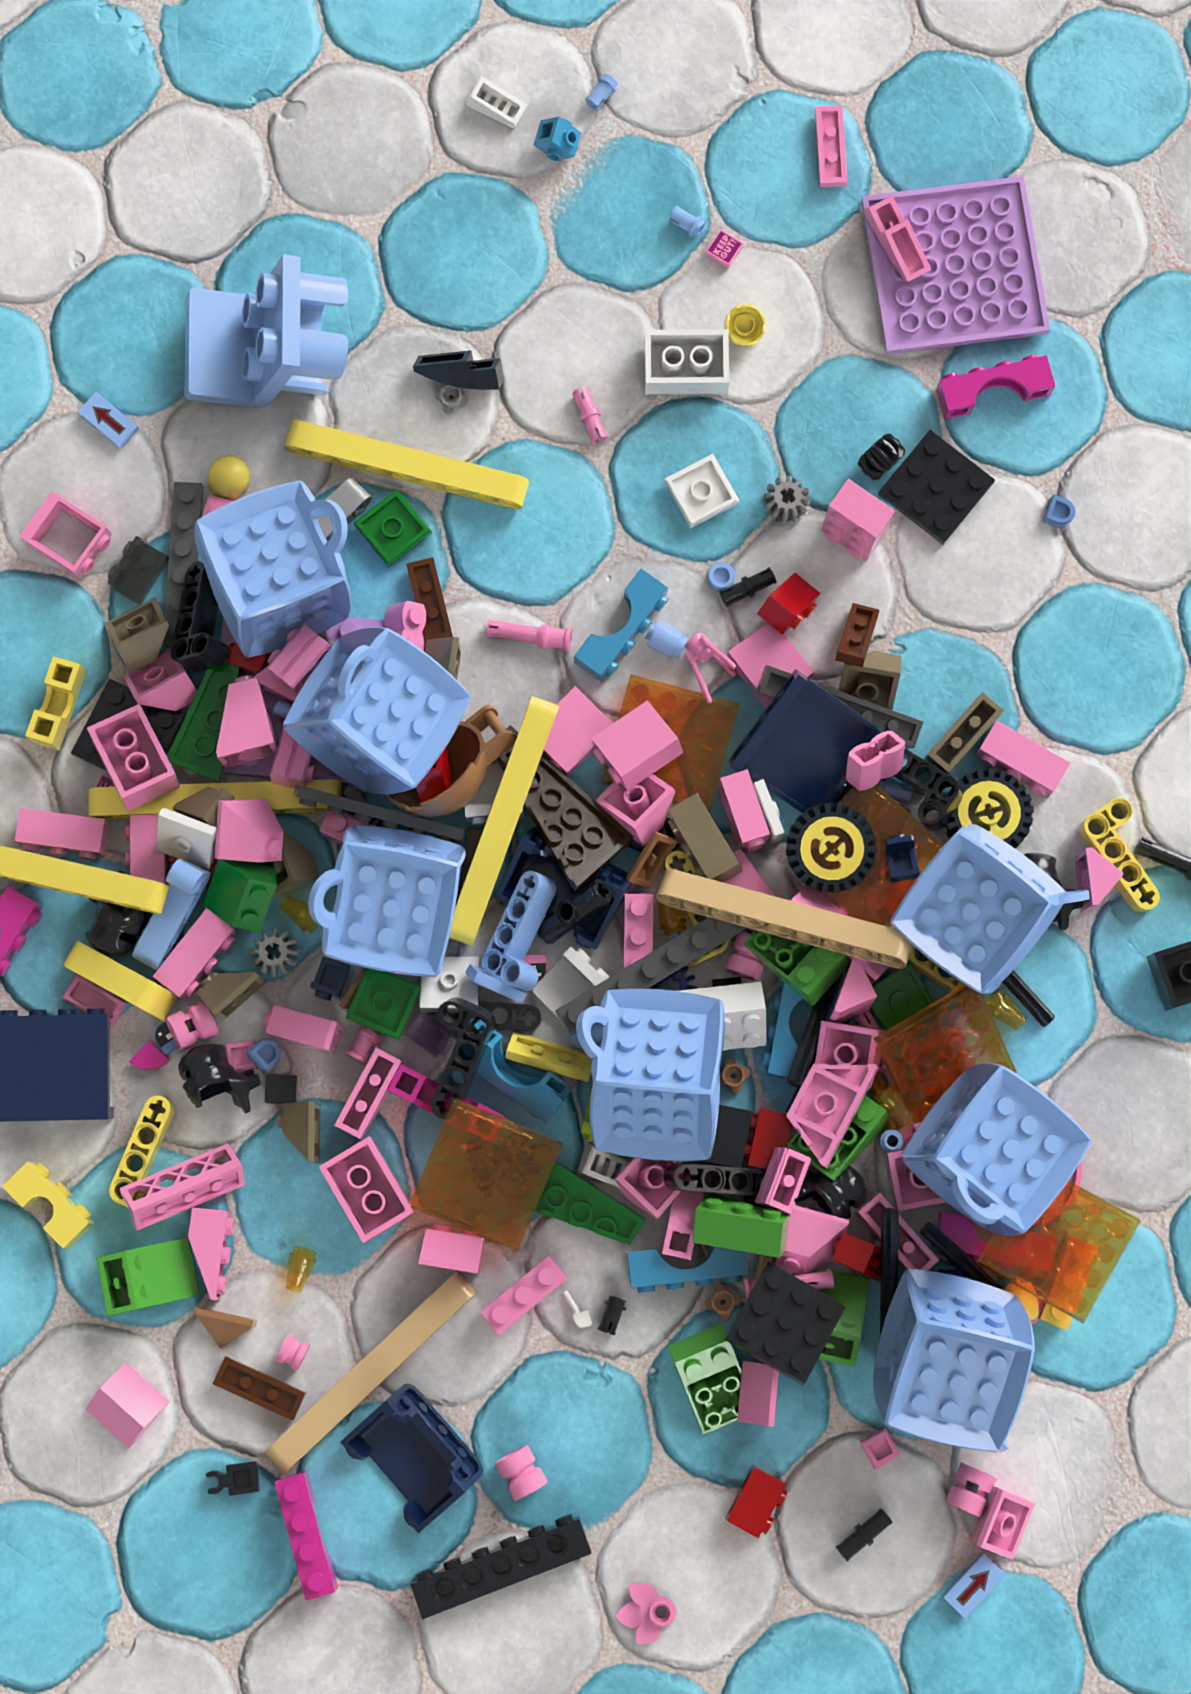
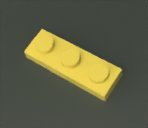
[505,1031,592,1082]

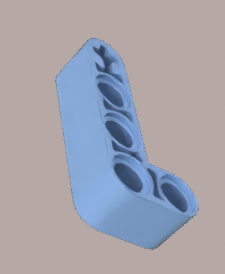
[132,859,211,971]
[482,871,557,991]

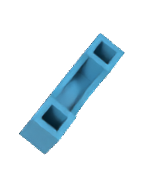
[574,568,669,682]
[762,977,804,1079]
[463,1019,573,1124]
[627,1246,748,1293]

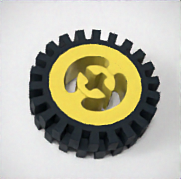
[944,768,1034,849]
[786,803,877,893]

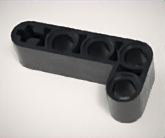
[170,561,229,672]
[893,749,963,831]
[431,997,496,1119]
[663,1164,766,1208]

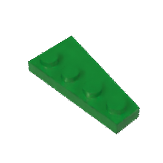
[167,662,240,783]
[516,1156,646,1245]

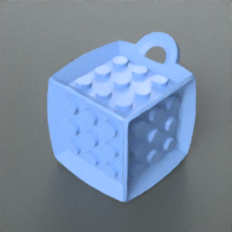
[194,481,352,658]
[283,627,471,795]
[891,824,1090,994]
[308,825,466,977]
[576,989,725,1161]
[901,1063,1092,1236]
[873,1269,1035,1453]

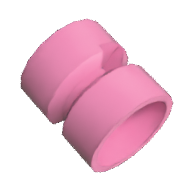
[724,932,764,982]
[165,1001,219,1052]
[494,1444,548,1501]
[945,1462,997,1517]

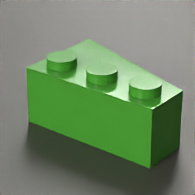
[693,1193,789,1258]

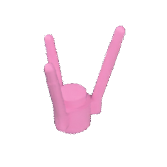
[685,633,736,704]

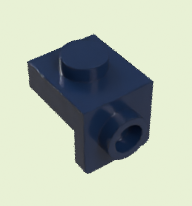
[885,834,920,883]
[310,956,351,1001]

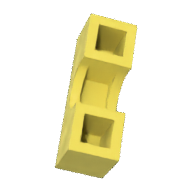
[25,656,87,751]
[2,1161,94,1249]

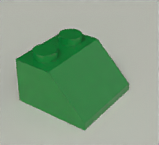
[203,859,277,933]

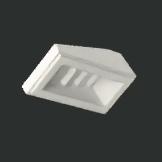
[465,76,527,129]
[577,1144,629,1188]

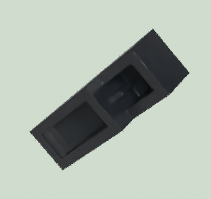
[413,350,504,390]

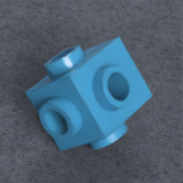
[533,116,581,161]

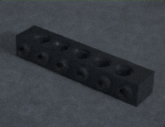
[410,1514,592,1620]

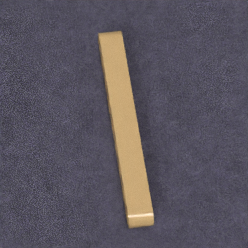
[656,869,912,968]
[264,1270,477,1475]

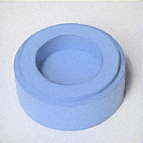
[707,562,735,592]

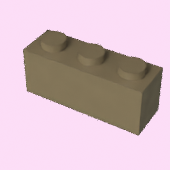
[924,692,1004,774]
[667,793,743,882]

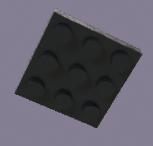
[878,430,995,545]
[71,678,186,771]
[725,1261,846,1385]

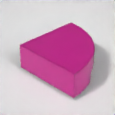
[129,1041,171,1070]

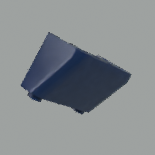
[494,827,631,950]
[340,1384,483,1533]

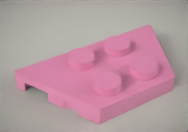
[786,1064,879,1168]

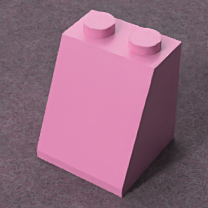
[216,676,278,769]

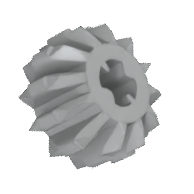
[763,475,811,524]
[250,928,300,978]

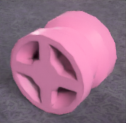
[276,1334,310,1371]

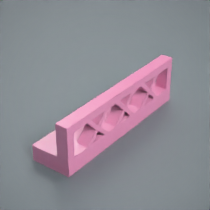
[119,1143,245,1231]

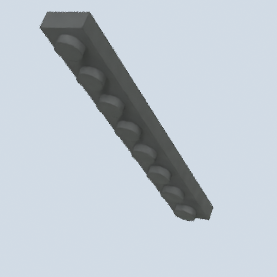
[555,917,747,1036]

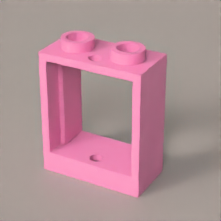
[19,491,112,580]
[717,769,770,854]

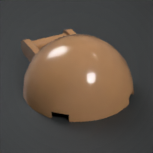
[386,705,516,817]

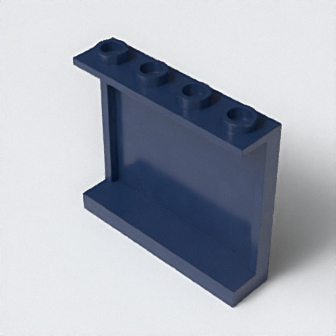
[728,669,882,813]
[0,1008,114,1122]

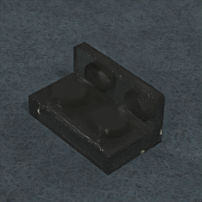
[107,536,169,605]

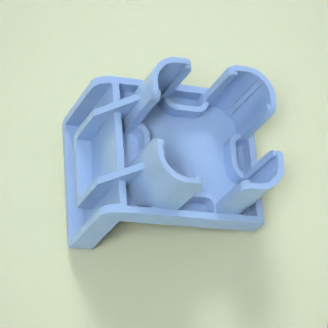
[184,255,348,408]

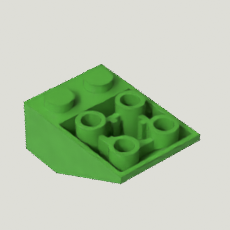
[743,930,850,1006]
[787,1095,890,1181]
[96,1237,200,1316]
[812,1268,870,1367]
[667,1323,742,1435]

